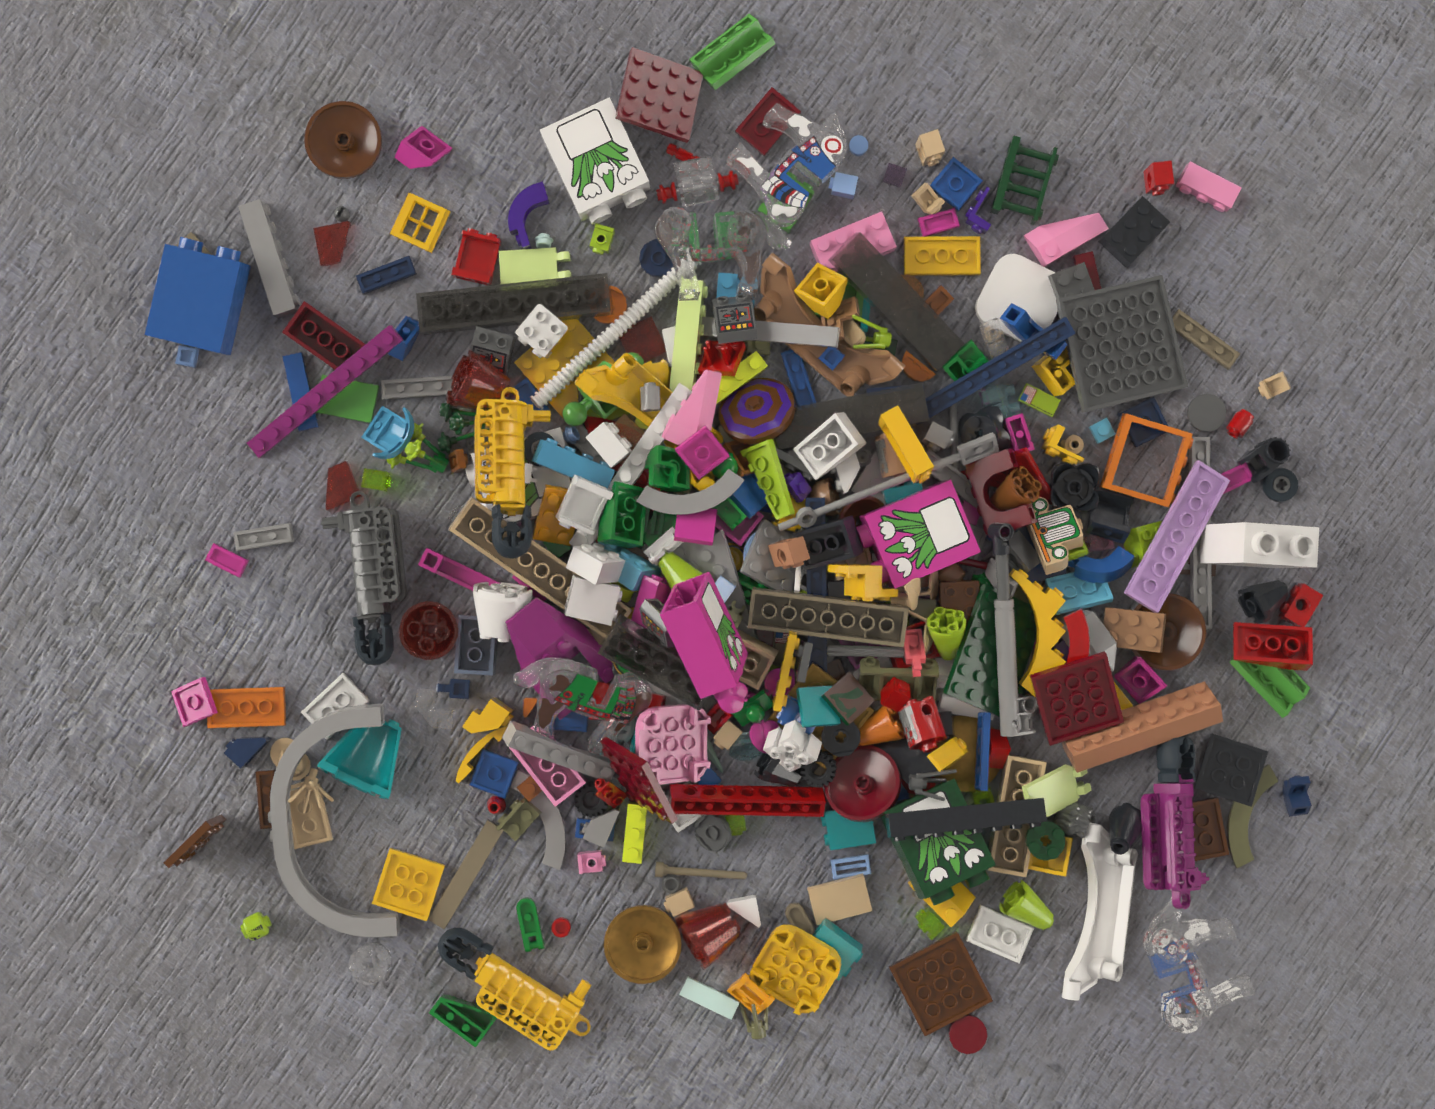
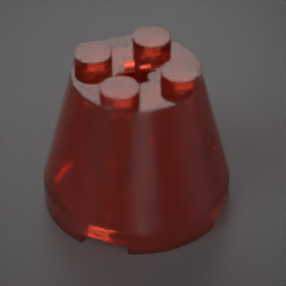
[446,350,511,411]
[399,601,459,660]
[675,903,741,970]

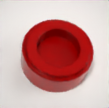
[551,917,571,938]

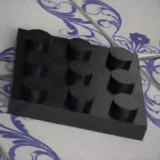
[1194,733,1268,807]

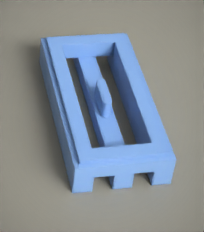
[830,854,871,880]

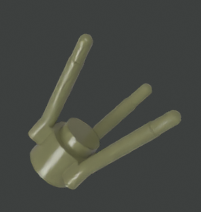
[739,994,769,1039]

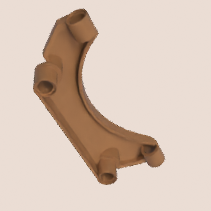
[753,253,906,397]

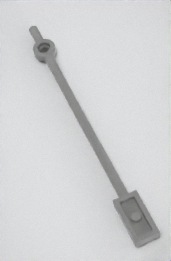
[777,432,999,532]

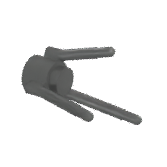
[909,769,957,801]

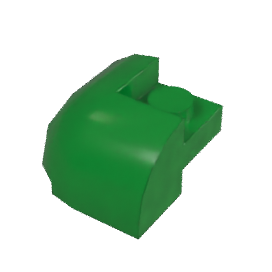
[942,339,990,381]
[645,445,690,492]

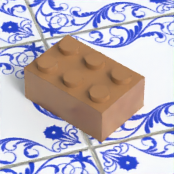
[1104,607,1166,653]

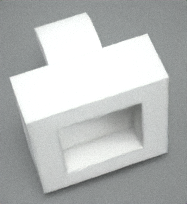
[525,463,538,484]

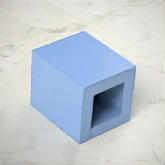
[828,172,858,199]

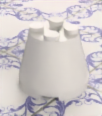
[473,582,533,642]

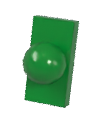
[732,690,773,727]

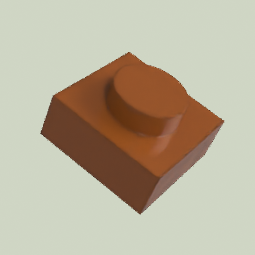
[516,775,542,802]

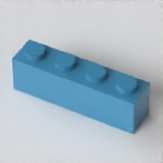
[532,438,615,488]

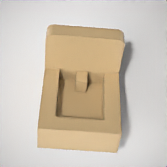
[911,183,945,215]
[1258,371,1291,400]

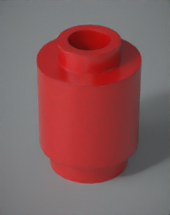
[1226,409,1254,439]

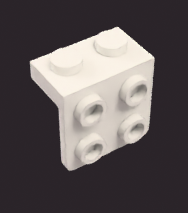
[515,304,568,359]

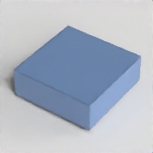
[175,345,200,368]

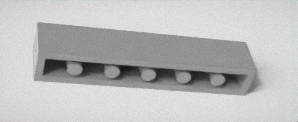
[238,199,300,318]

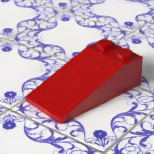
[1233,622,1313,671]

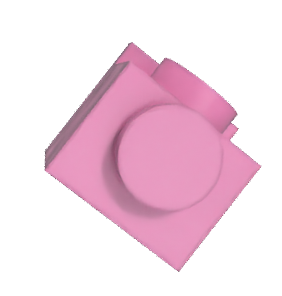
[577,850,606,874]

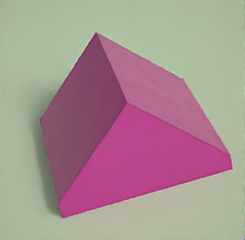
[1114,656,1167,704]

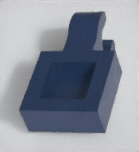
[436,679,470,699]

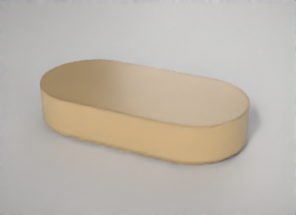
[843,319,866,347]

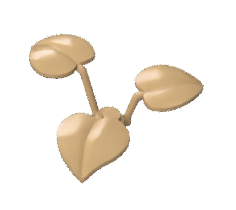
[891,571,939,654]

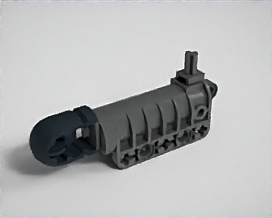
[321,491,407,665]

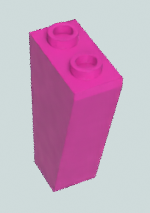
[626,574,671,650]

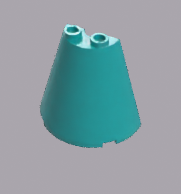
[317,719,402,800]

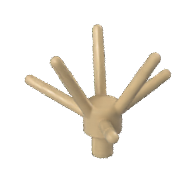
[288,768,334,814]

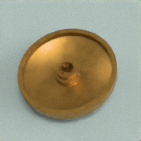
[931,715,1000,792]
[604,905,681,984]

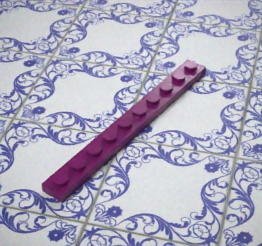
[247,325,403,458]

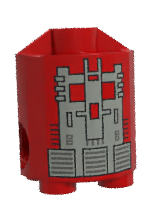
[898,696,947,753]

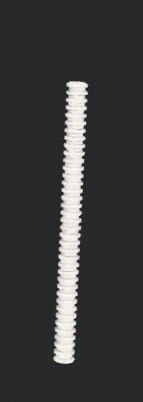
[530,248,706,410]

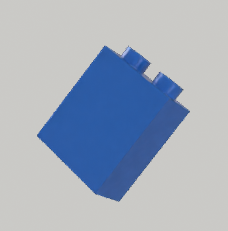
[145,237,251,355]

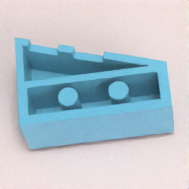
[598,542,662,591]

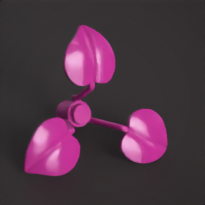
[717,668,795,754]

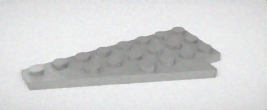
[657,530,759,640]

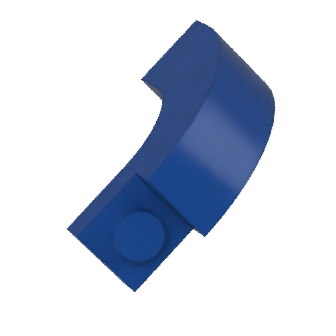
[1000,303,1067,360]
[1068,546,1135,583]

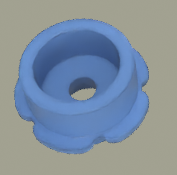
[563,426,580,444]

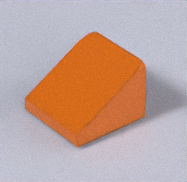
[523,697,540,717]

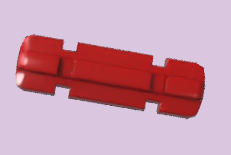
[666,143,702,168]

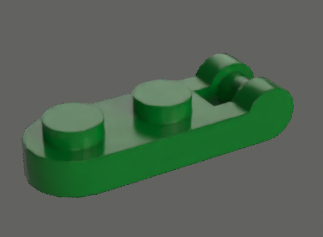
[516,897,545,952]

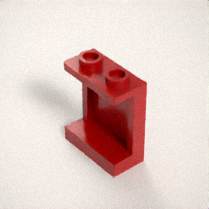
[451,228,501,286]

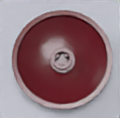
[824,745,901,822]

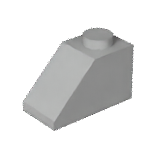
[582,808,620,847]

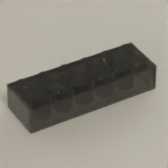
[598,614,709,711]

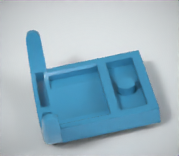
[361,406,414,459]

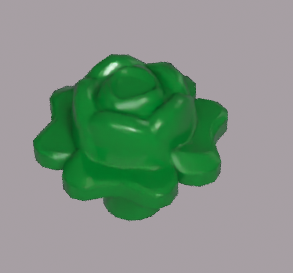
[971,572,993,590]

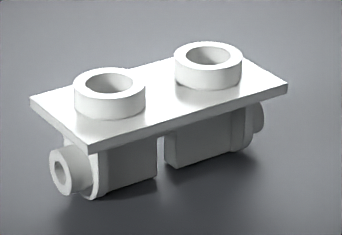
[644,527,683,566]

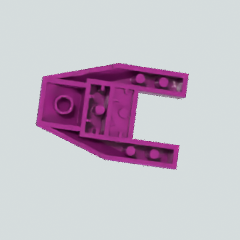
[505,597,614,720]

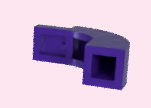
[508,181,550,249]

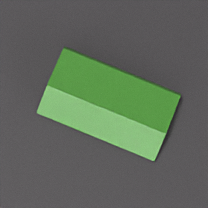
[689,14,776,90]
[1229,657,1310,718]

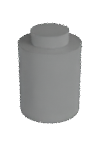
[640,382,661,412]

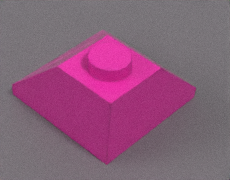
[394,126,452,169]

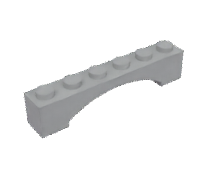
[502,720,615,782]

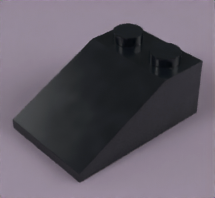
[792,515,864,571]

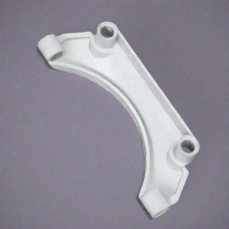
[1062,823,1138,1001]

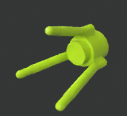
[852,315,892,349]

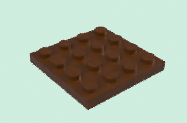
[889,931,993,1036]

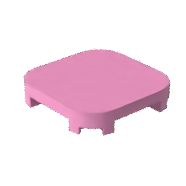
[635,704,711,785]

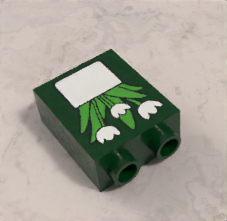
[880,778,996,905]

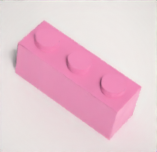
[1176,161,1241,212]

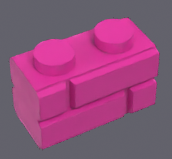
[1002,413,1035,452]

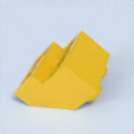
[462,697,514,734]

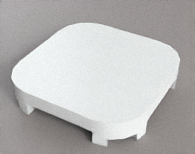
[975,254,1058,343]

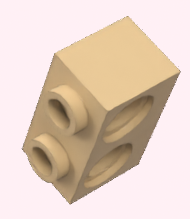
[915,129,945,167]

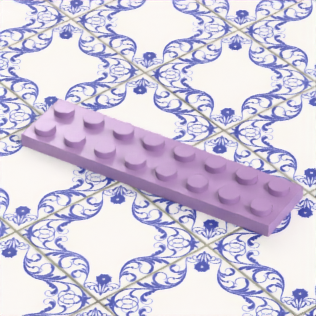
[1124,460,1230,613]

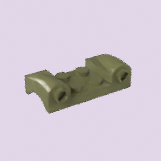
[858,656,939,702]

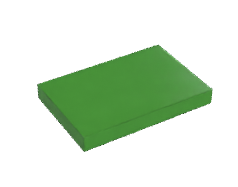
[316,375,379,423]

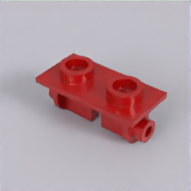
[595,778,627,808]

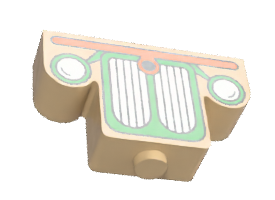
[1026,497,1083,575]

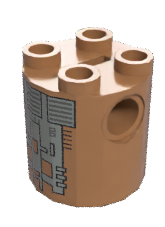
[874,433,907,478]

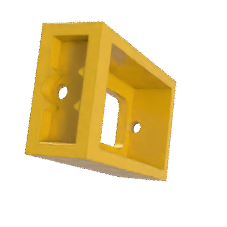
[878,405,934,484]

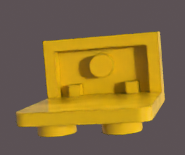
[1041,424,1084,465]

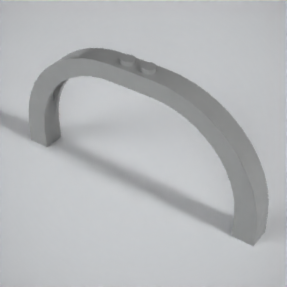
[268,704,400,937]

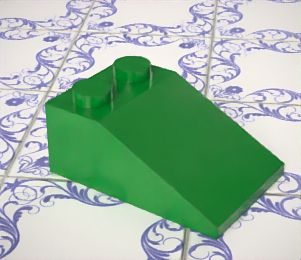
[597,481,646,548]

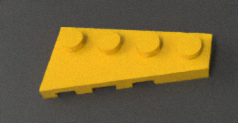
[773,631,800,712]

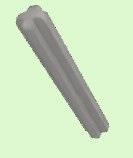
[827,645,904,657]

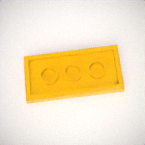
[903,236,981,276]

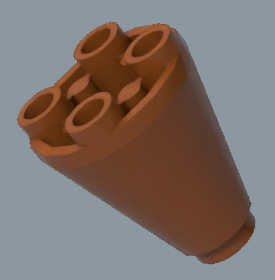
[990,466,1042,511]

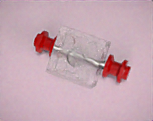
[656,155,739,207]

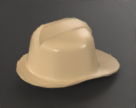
[270,738,311,780]

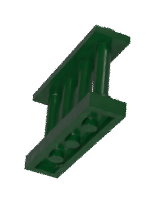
[990,136,1059,225]

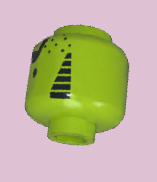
[241,912,272,941]

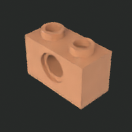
[768,536,810,569]

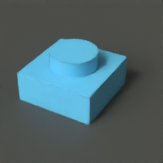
[1089,418,1116,444]

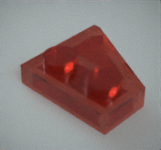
[313,221,351,267]
[326,461,362,511]

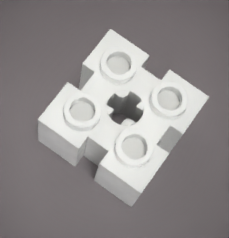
[763,720,822,772]

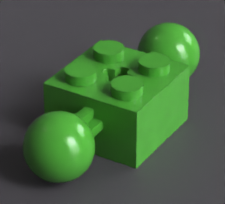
[562,352,644,426]

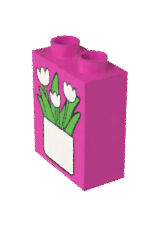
[856,480,981,589]
[660,572,748,700]

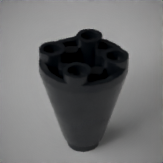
[1109,803,1142,855]

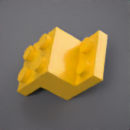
[828,564,898,601]

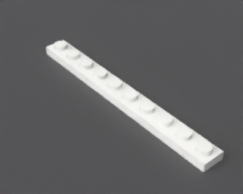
[569,383,692,546]

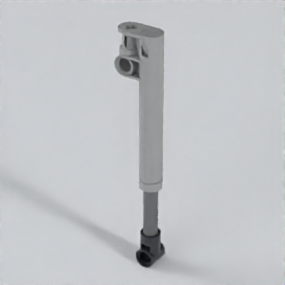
[988,522,1038,737]

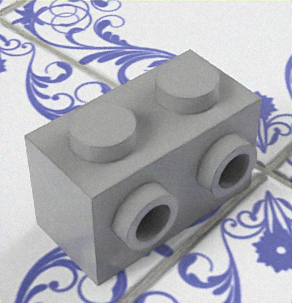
[920,422,954,453]

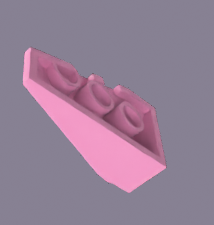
[1024,213,1109,267]
[661,369,722,445]

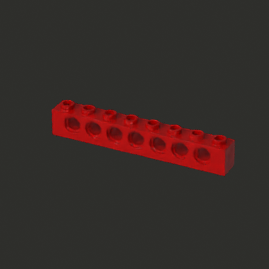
[668,784,826,817]

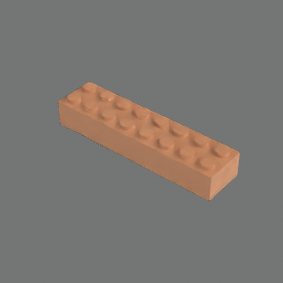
[1062,681,1223,773]

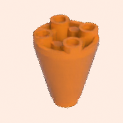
[858,705,905,746]

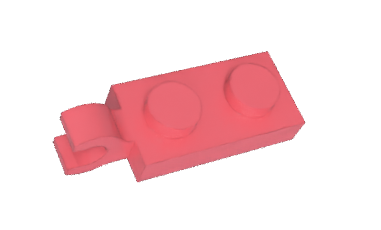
[903,629,926,677]

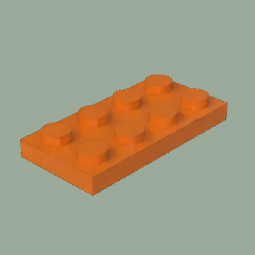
[207,687,286,728]

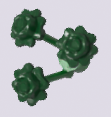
[437,399,489,454]

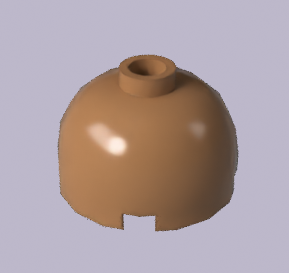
[807,477,841,516]

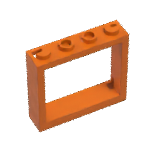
[1099,413,1193,507]

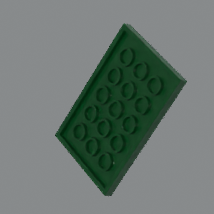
[943,584,1036,717]

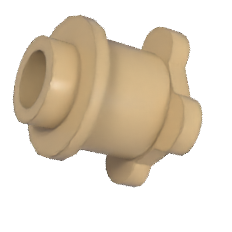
[1060,435,1084,454]

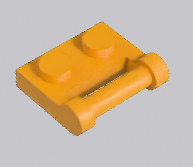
[727,972,775,1015]

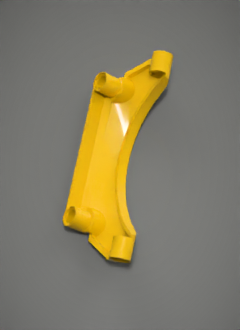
[574,353,723,491]

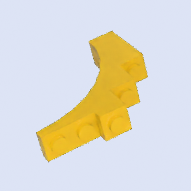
[1009,569,1066,696]

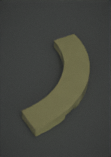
[1227,764,1278,868]

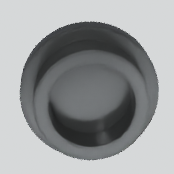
[662,874,681,894]

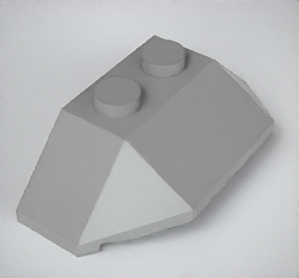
[1053,609,1117,672]

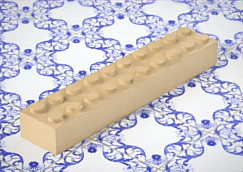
[449,497,632,642]

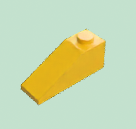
[927,737,968,772]

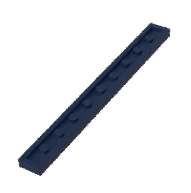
[902,317,1076,429]
[806,497,827,672]

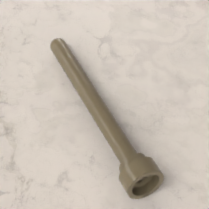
[655,862,747,880]

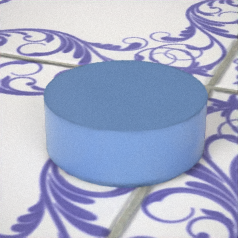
[849,135,868,156]

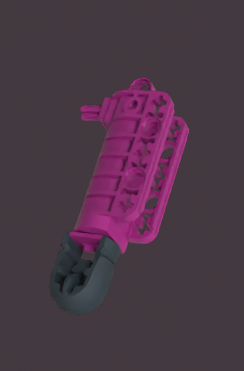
[1141,735,1209,909]

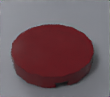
[948,1014,987,1054]

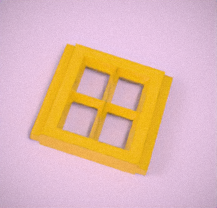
[390,193,451,253]

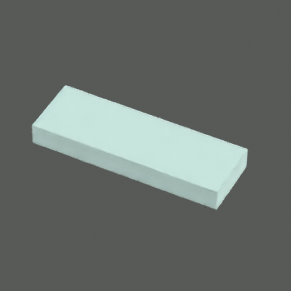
[679,976,740,1020]

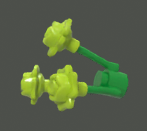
[387,423,449,473]

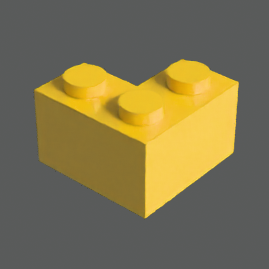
[1031,347,1075,397]

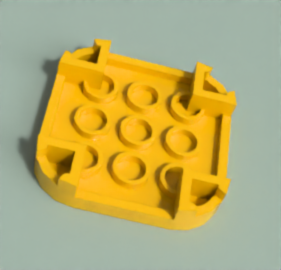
[749,925,842,1015]

